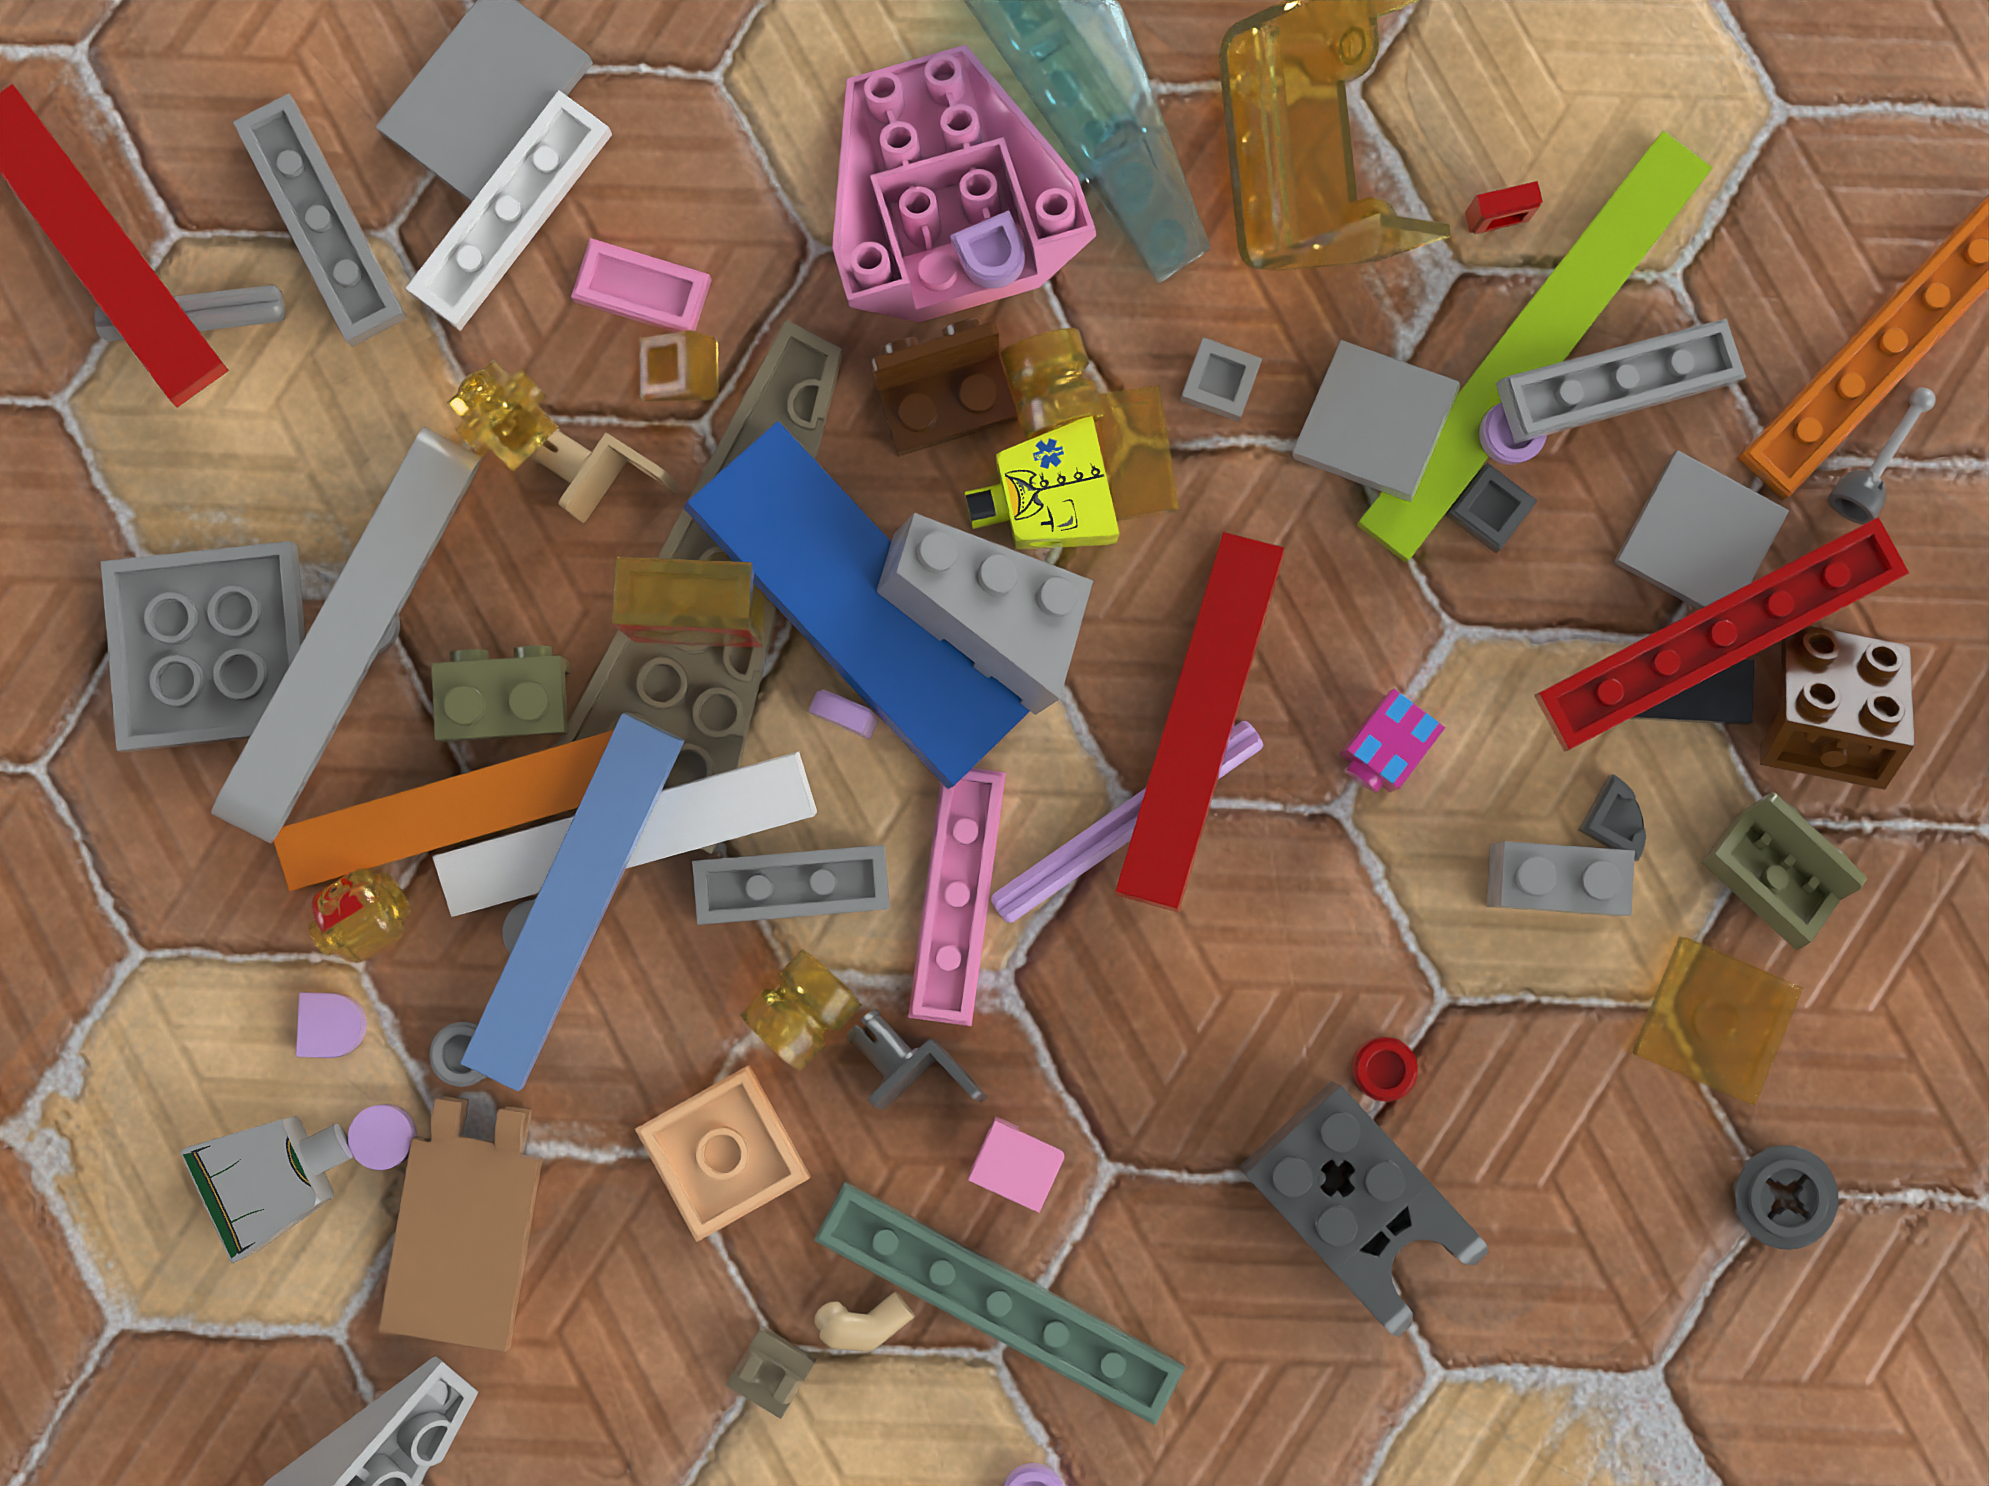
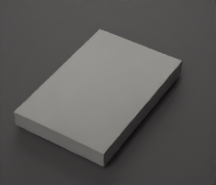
[376,0,593,203]

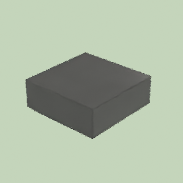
[1446,462,1538,553]

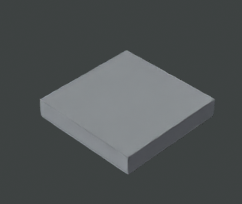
[1292,340,1460,502]
[1613,450,1789,609]

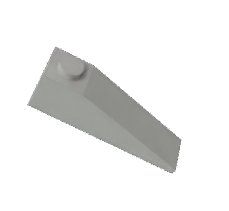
[263,1355,478,1486]

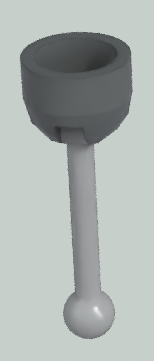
[1828,387,1936,525]

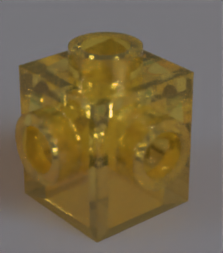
[447,359,559,471]

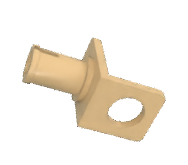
[529,425,680,523]

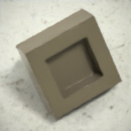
[726,1326,816,1419]

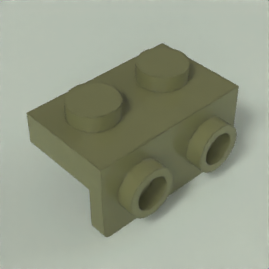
[431,645,570,742]
[1701,792,1867,950]

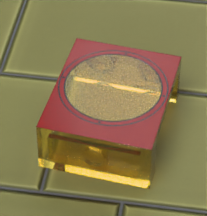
[612,557,765,648]

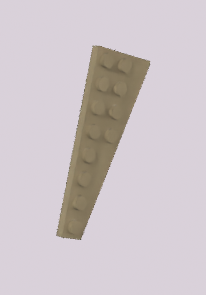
[555,320,843,855]

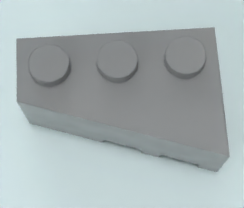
[876,513,1093,715]

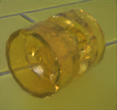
[1001,328,1104,440]
[741,948,863,1071]

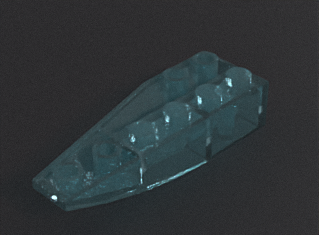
[964,0,1211,284]

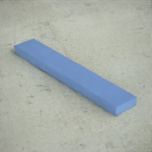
[460,712,685,1091]

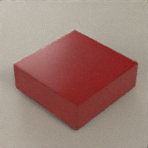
[1465,181,1543,235]

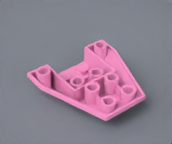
[832,45,1096,323]

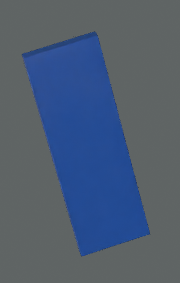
[683,421,1030,789]

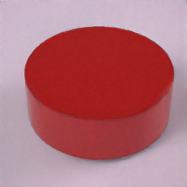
[1351,1036,1418,1102]

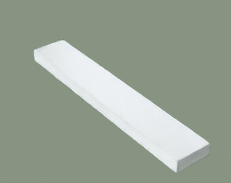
[432,751,817,917]

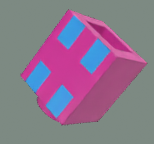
[1340,689,1446,793]

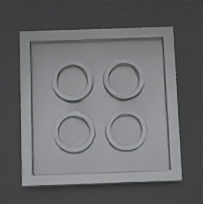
[101,541,306,752]

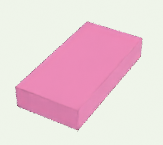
[571,238,712,338]

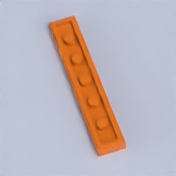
[1737,194,1989,500]
[274,730,614,891]

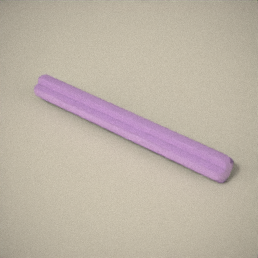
[991,721,1263,923]

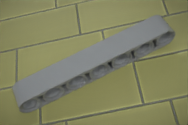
[211,427,482,844]

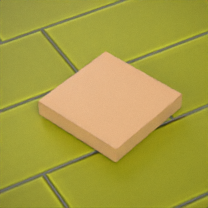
[635,1065,811,1242]

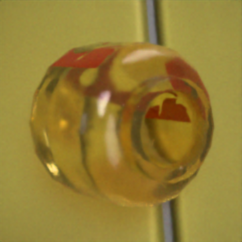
[308,868,410,964]

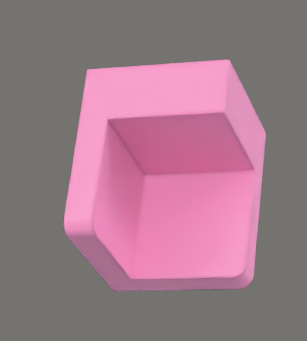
[968,1116,1064,1213]

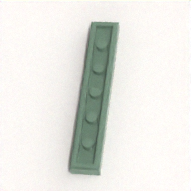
[814,1181,1186,1425]

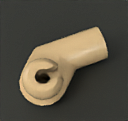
[814,1291,915,1352]

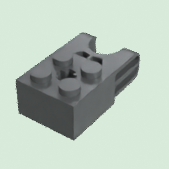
[1238,1081,1489,1337]

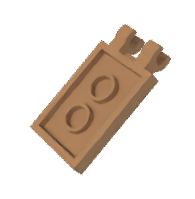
[378,1095,543,1353]

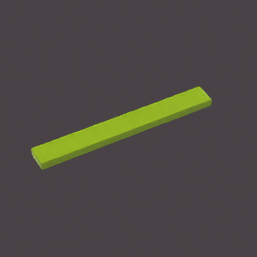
[1356,130,1713,563]

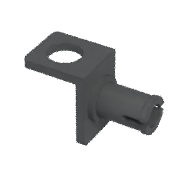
[846,1009,988,1110]

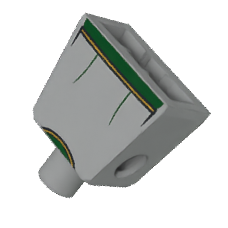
[179,1116,353,1263]

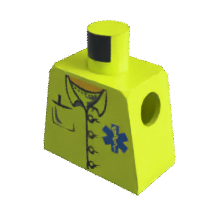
[965,416,1120,549]

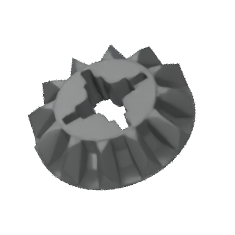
[1732,1145,1839,1250]

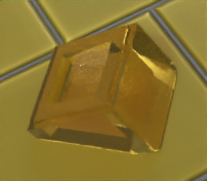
[640,330,718,402]

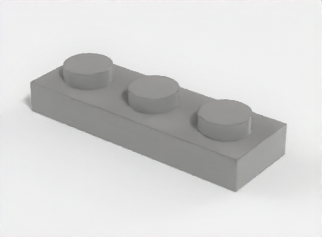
[692,845,890,925]

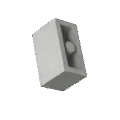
[1487,841,1635,916]

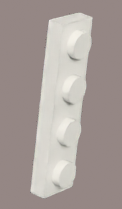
[405,90,612,331]

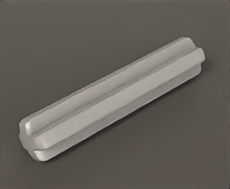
[95,285,285,341]

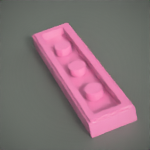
[908,768,1006,1026]

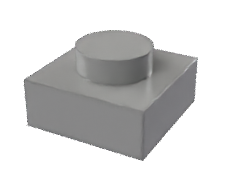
[1180,337,1262,422]

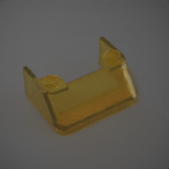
[1219,0,1451,271]

